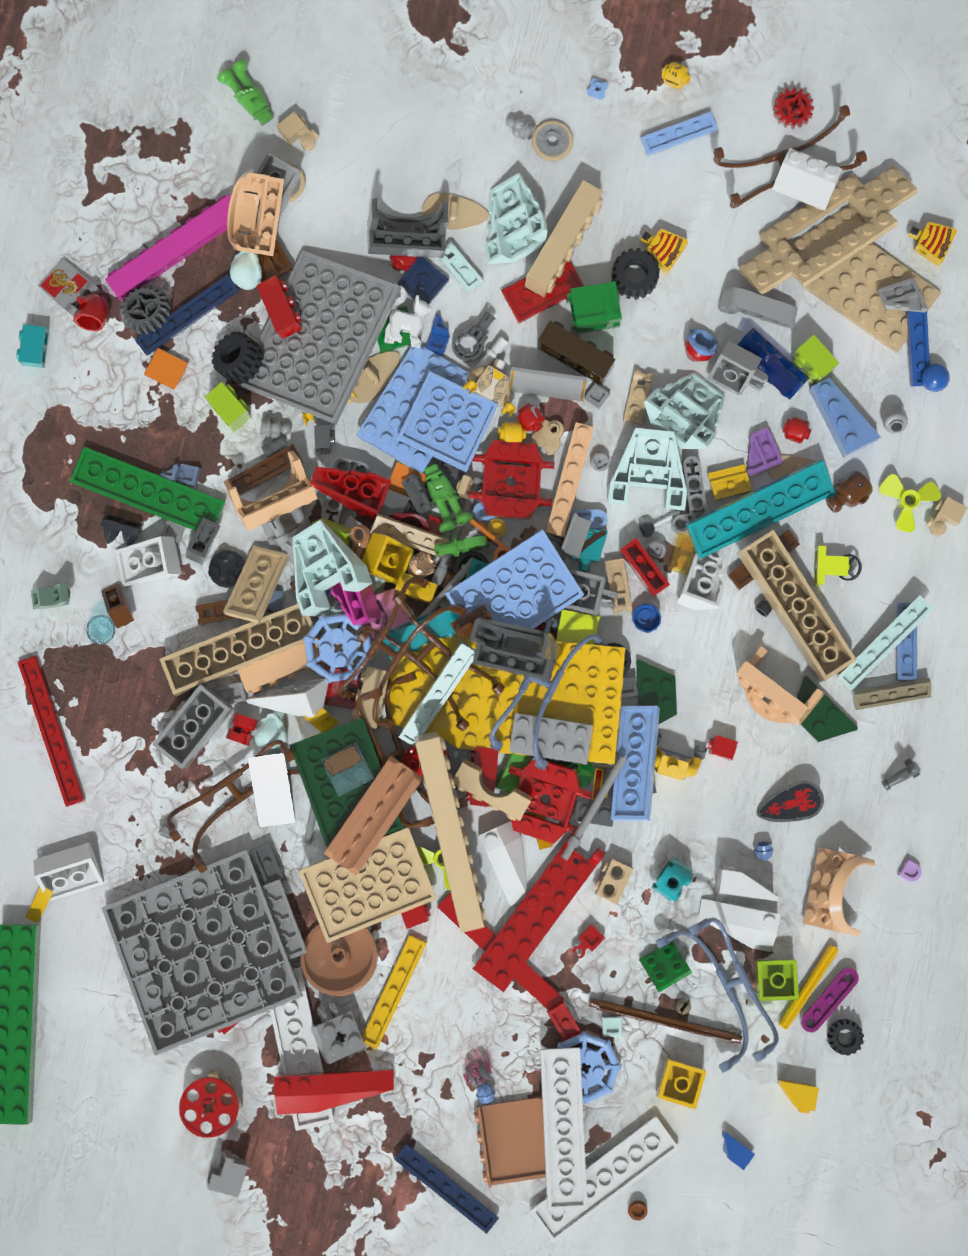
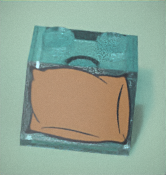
[322,742,374,796]

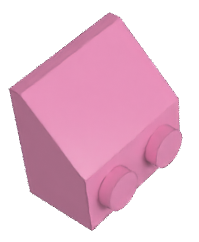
[364,589,411,642]

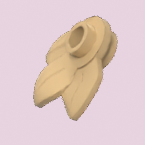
[530,420,564,456]

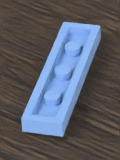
[641,112,718,156]

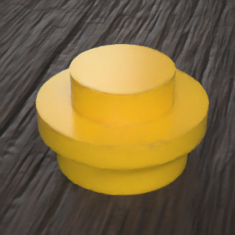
[487,519,506,538]

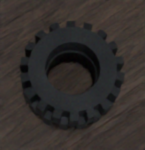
[611,248,660,300]
[211,331,264,384]

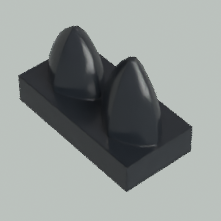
[100,514,144,546]

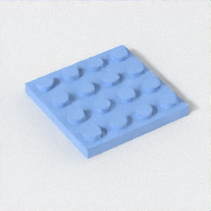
[397,371,498,472]

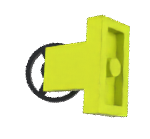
[814,546,862,586]

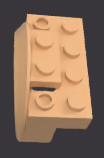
[227,172,284,256]
[223,451,317,530]
[737,646,823,726]
[803,847,875,936]

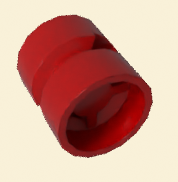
[226,713,258,746]

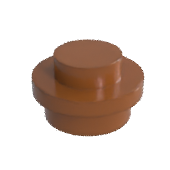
[628,1200,648,1221]

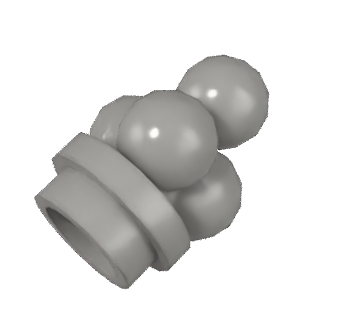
[506,116,536,140]
[260,418,292,439]

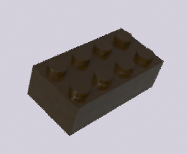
[537,321,616,386]

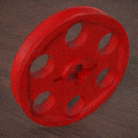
[179,1077,239,1138]

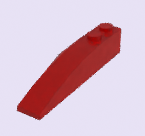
[274,1069,394,1115]

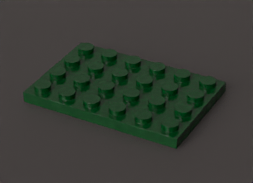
[289,718,403,848]

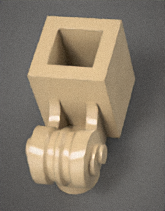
[277,112,319,151]
[926,496,968,537]

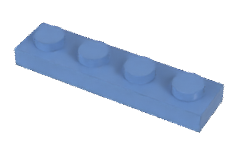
[896,603,917,680]

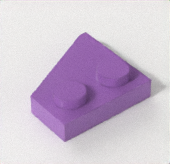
[748,427,783,477]

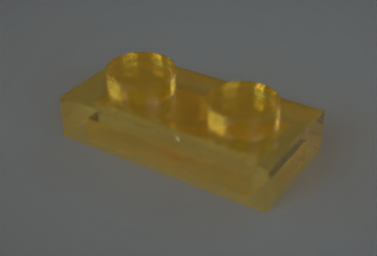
[669,533,695,575]

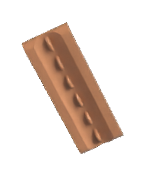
[324,756,423,875]

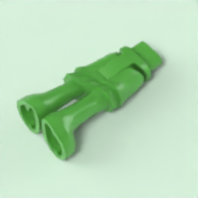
[217,58,274,125]
[424,464,473,533]

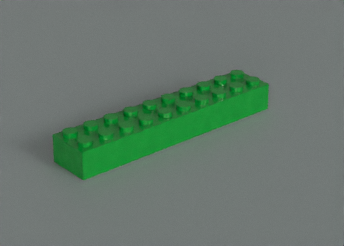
[0,924,41,1125]

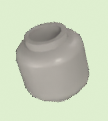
[882,405,908,434]

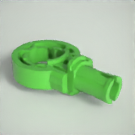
[434,536,489,557]

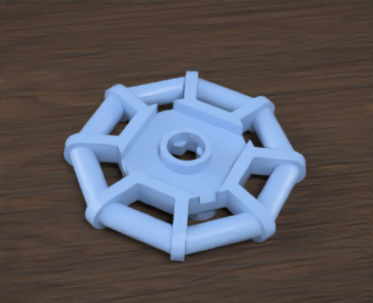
[303,614,373,684]
[557,1031,622,1105]

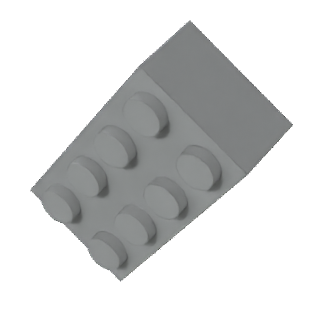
[153,684,234,769]
[509,712,594,764]

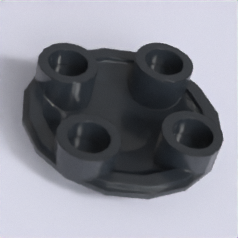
[208,550,245,588]

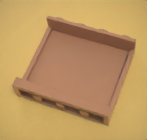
[474,1096,546,1188]

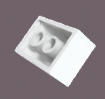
[115,536,181,587]
[715,866,779,901]

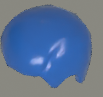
[921,363,950,392]
[632,603,662,633]

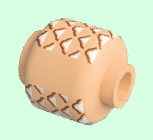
[407,551,436,578]

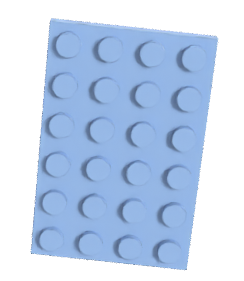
[356,346,468,474]
[444,530,584,648]

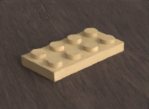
[223,546,289,624]

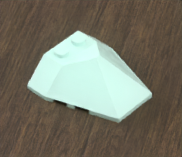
[485,173,547,264]
[644,372,725,449]

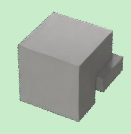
[206,1149,248,1198]

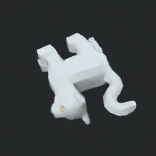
[384,286,432,348]

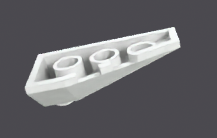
[677,549,724,610]
[246,678,328,718]
[479,821,527,906]
[698,898,780,952]

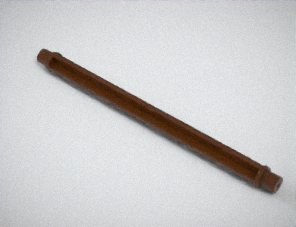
[589,998,742,1044]

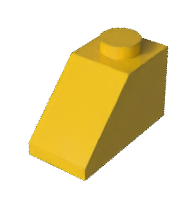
[777,1079,819,1114]

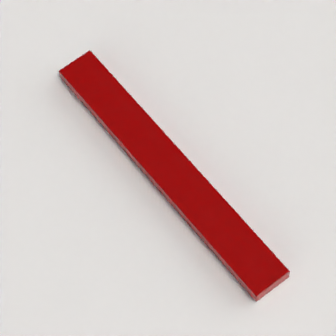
[17,656,85,807]
[437,893,564,1010]

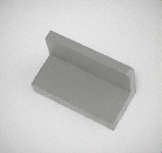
[561,513,592,558]

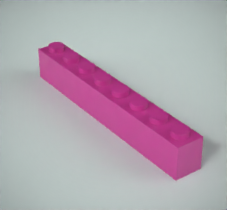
[105,194,231,302]

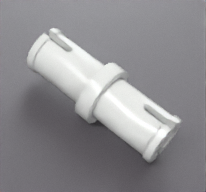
[476,337,509,367]

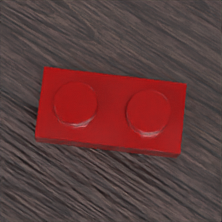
[547,1001,582,1041]

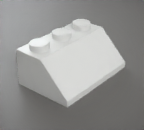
[772,148,842,211]
[33,842,104,901]

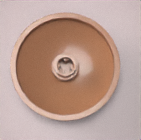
[300,924,378,996]

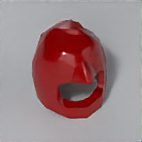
[72,294,109,332]

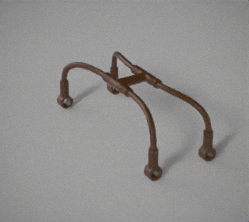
[713,105,867,209]
[338,575,467,729]
[356,590,505,732]
[355,671,468,829]
[166,740,300,874]

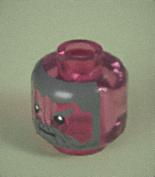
[463,1058,493,1087]

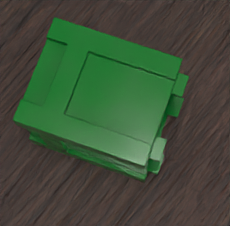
[566,281,622,334]

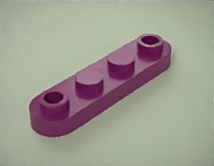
[800,968,859,1033]

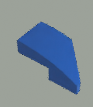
[426,314,450,356]
[722,1130,755,1170]

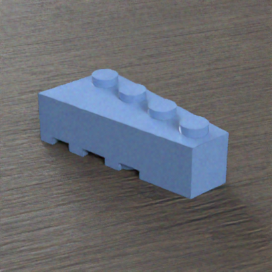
[809,378,881,457]

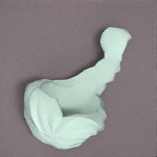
[230,251,262,290]
[255,710,287,754]

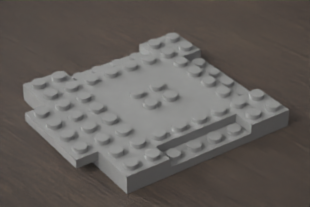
[102,850,308,1056]

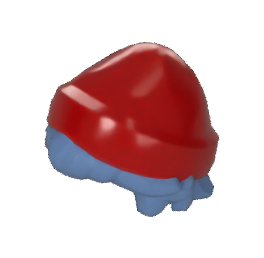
[685,329,718,362]

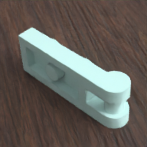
[438,242,483,294]

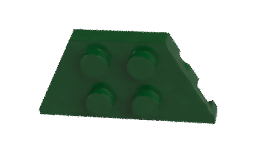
[636,660,677,725]
[796,675,858,742]

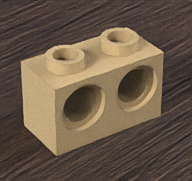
[594,859,633,904]

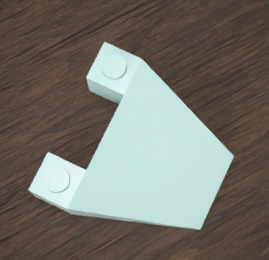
[607,428,687,510]
[293,520,372,616]

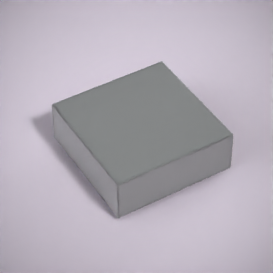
[584,383,610,409]
[161,520,185,544]

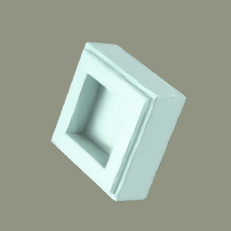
[602,1016,622,1037]

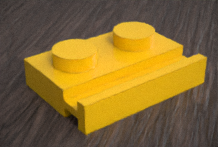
[707,464,752,501]

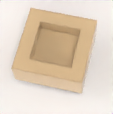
[456,475,474,499]

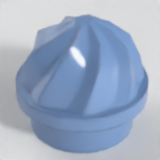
[754,841,774,861]
[476,1083,495,1103]

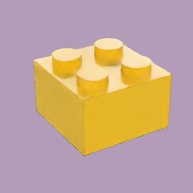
[362,533,414,585]
[656,1057,707,1110]

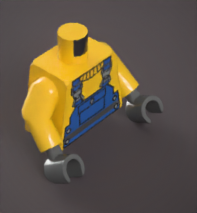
[655,733,707,781]

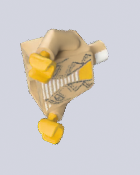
[462,359,516,416]

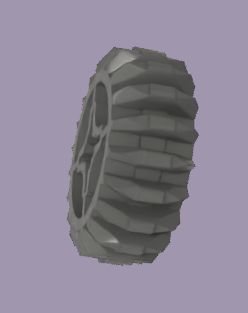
[119,285,171,335]

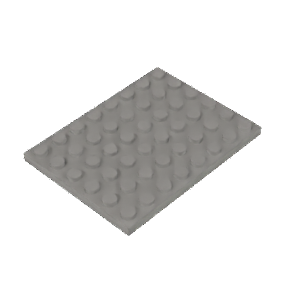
[237,250,401,425]

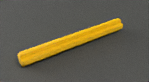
[779,945,839,1030]

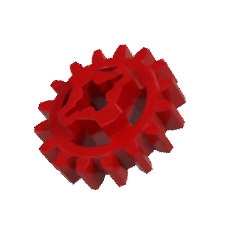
[773,87,814,130]

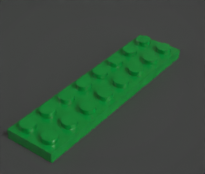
[69,447,226,531]

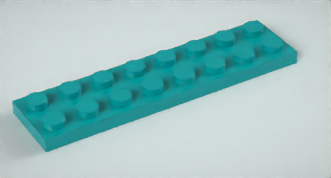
[685,459,835,559]

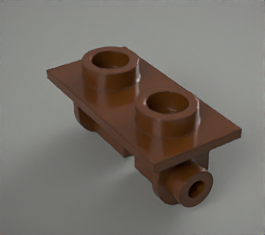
[450,604,492,640]

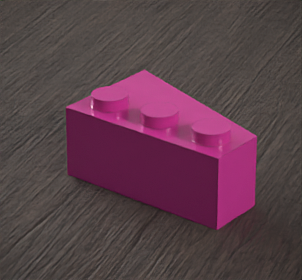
[330,582,381,626]

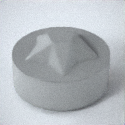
[590,451,610,471]
[647,539,667,559]

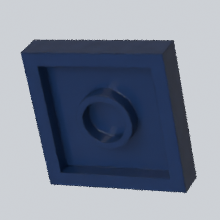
[396,257,449,305]

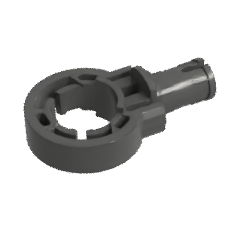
[452,311,496,362]

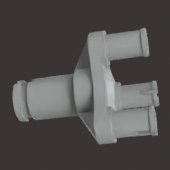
[261,507,312,566]

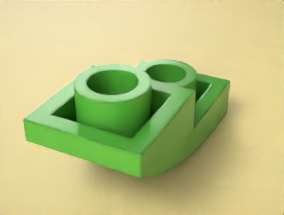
[495,753,530,793]

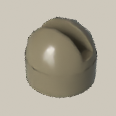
[675,998,691,1015]

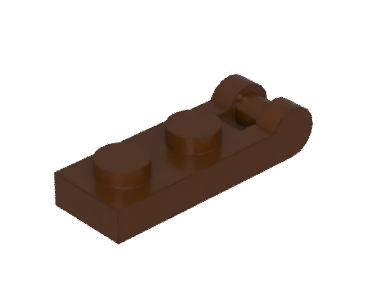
[195,600,237,625]

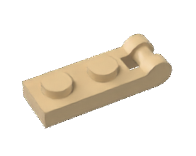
[623,369,653,425]
[605,558,632,614]

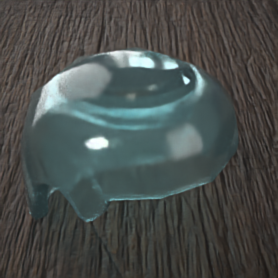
[86,615,116,645]

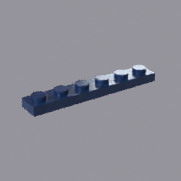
[135,275,239,356]
[394,1143,499,1234]

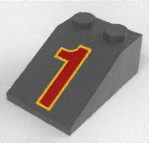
[573,765,614,827]

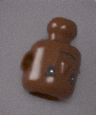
[826,470,873,513]

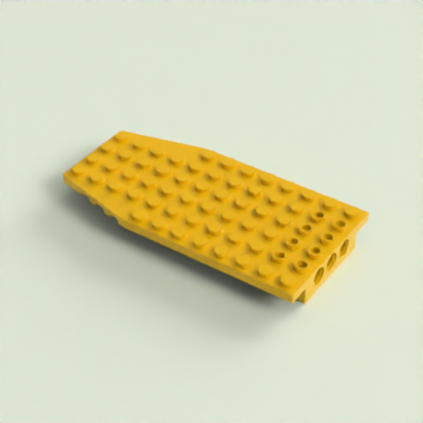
[389,634,626,764]

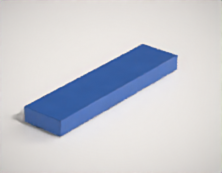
[907,311,930,387]

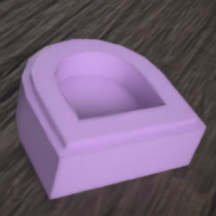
[898,858,922,881]

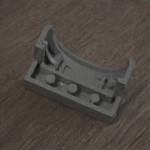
[367,198,449,258]
[470,618,559,682]

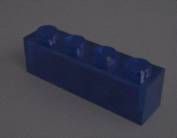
[737,328,810,400]

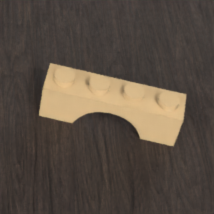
[453,759,533,821]

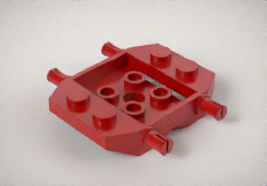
[468,440,555,520]
[509,759,592,844]

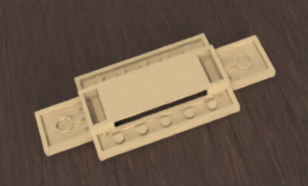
[739,165,917,295]

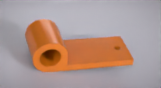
[470,519,510,560]

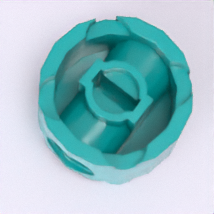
[651,856,693,902]

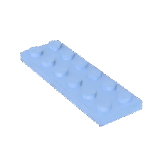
[611,706,660,821]

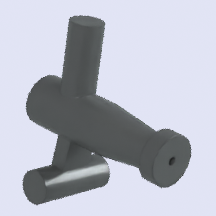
[882,758,921,791]

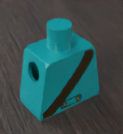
[572,529,608,572]

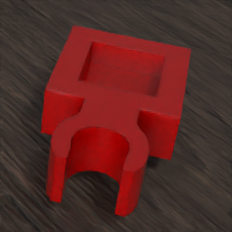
[572,924,605,959]

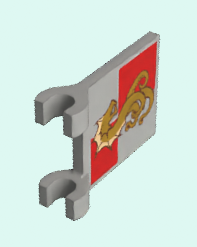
[38,258,101,317]

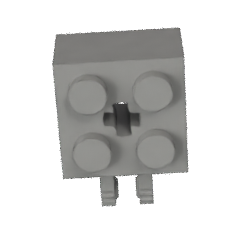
[707,340,768,395]
[564,569,618,616]
[311,1001,366,1064]

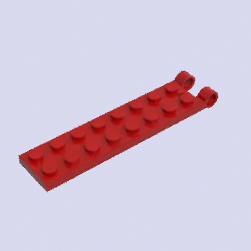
[472,833,606,993]

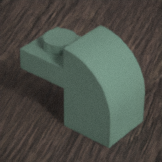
[31,582,70,610]

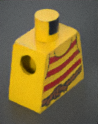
[908,222,957,267]
[640,229,688,275]

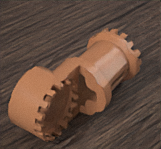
[350,525,370,561]

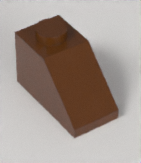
[101,583,134,629]

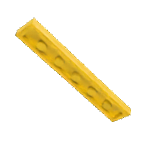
[362,934,427,1050]

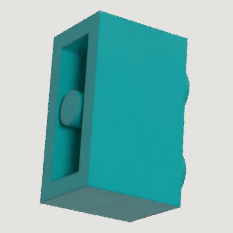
[16,324,49,368]

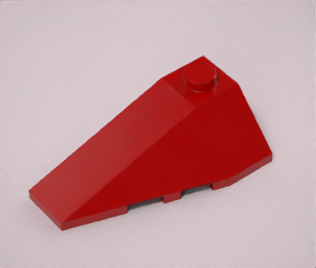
[309,467,391,520]

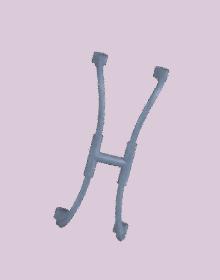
[489,617,607,770]
[655,918,779,1073]

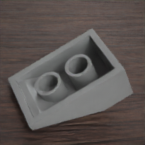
[246,152,301,221]

